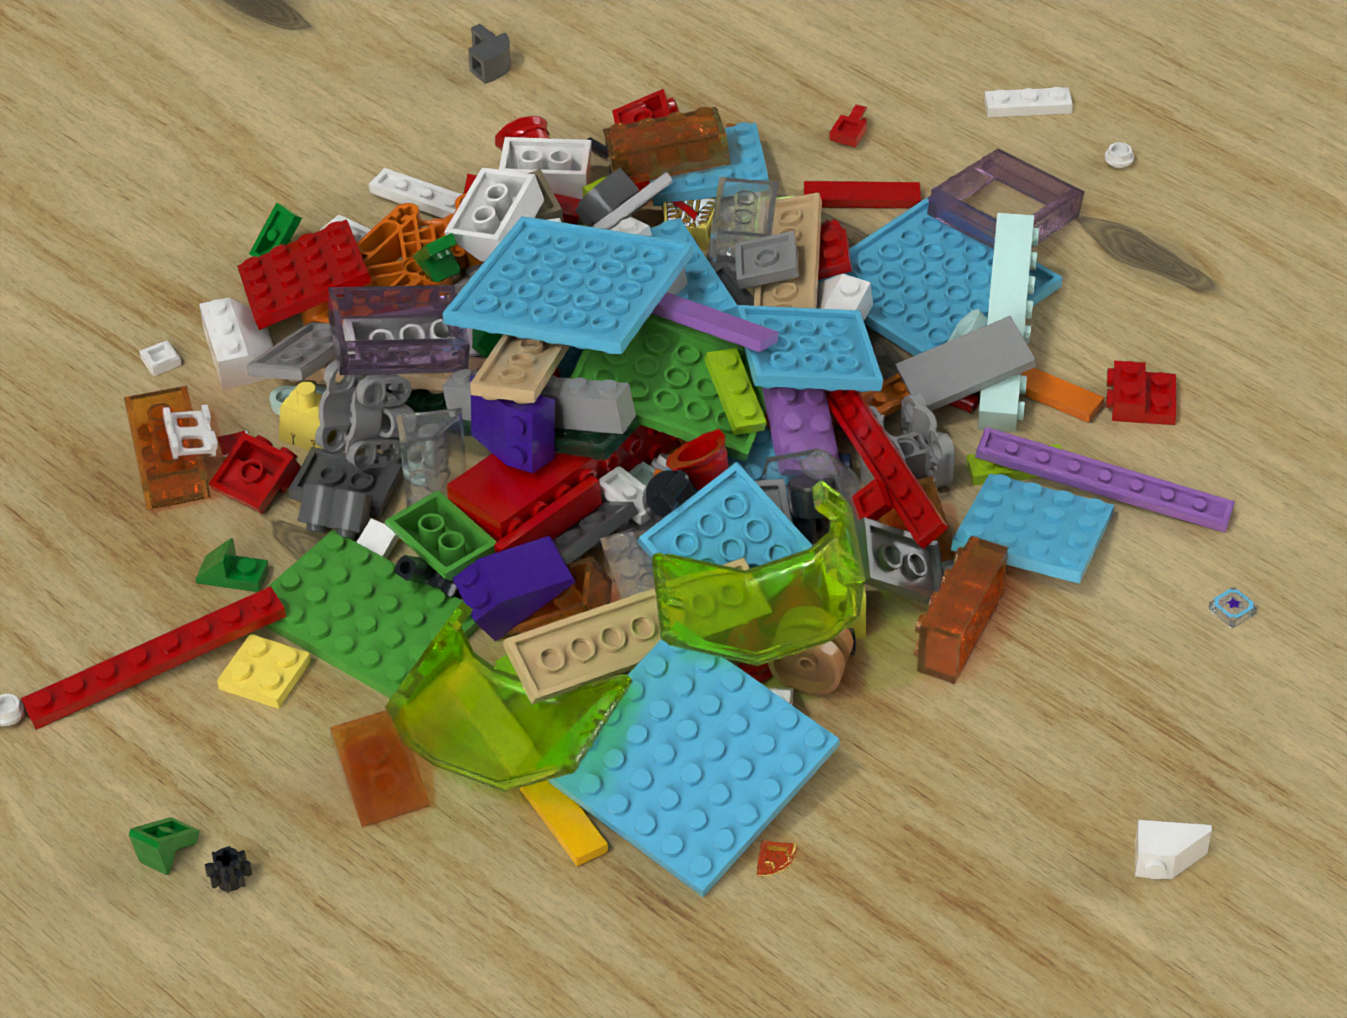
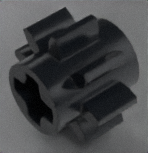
[205,846,252,893]

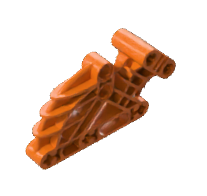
[301,193,484,326]

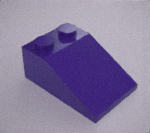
[470,375,555,473]
[452,536,576,641]

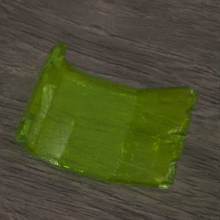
[652,480,865,666]
[384,602,633,792]

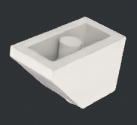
[1135,820,1212,879]

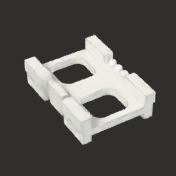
[163,405,218,459]

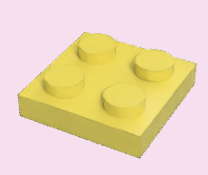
[217,634,311,709]

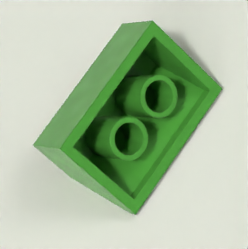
[385,490,496,581]

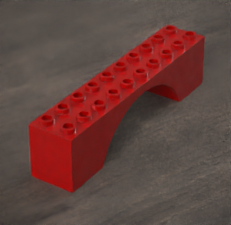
[447,422,685,542]

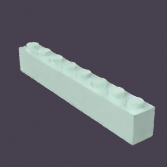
[978,213,1039,432]

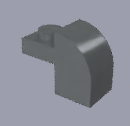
[468,24,511,84]
[575,168,639,227]

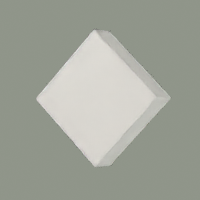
[139,340,182,377]
[357,518,399,559]

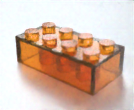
[603,106,731,183]
[124,386,211,510]
[914,536,1009,684]

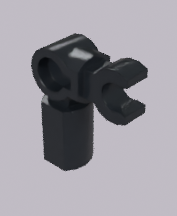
[395,555,462,599]

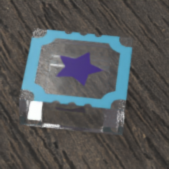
[1209,587,1258,629]

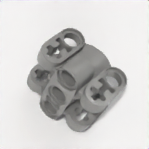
[315,358,417,469]
[860,392,955,488]

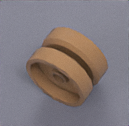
[768,609,854,696]

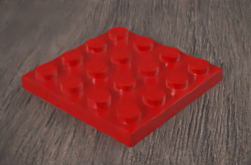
[237,219,372,330]

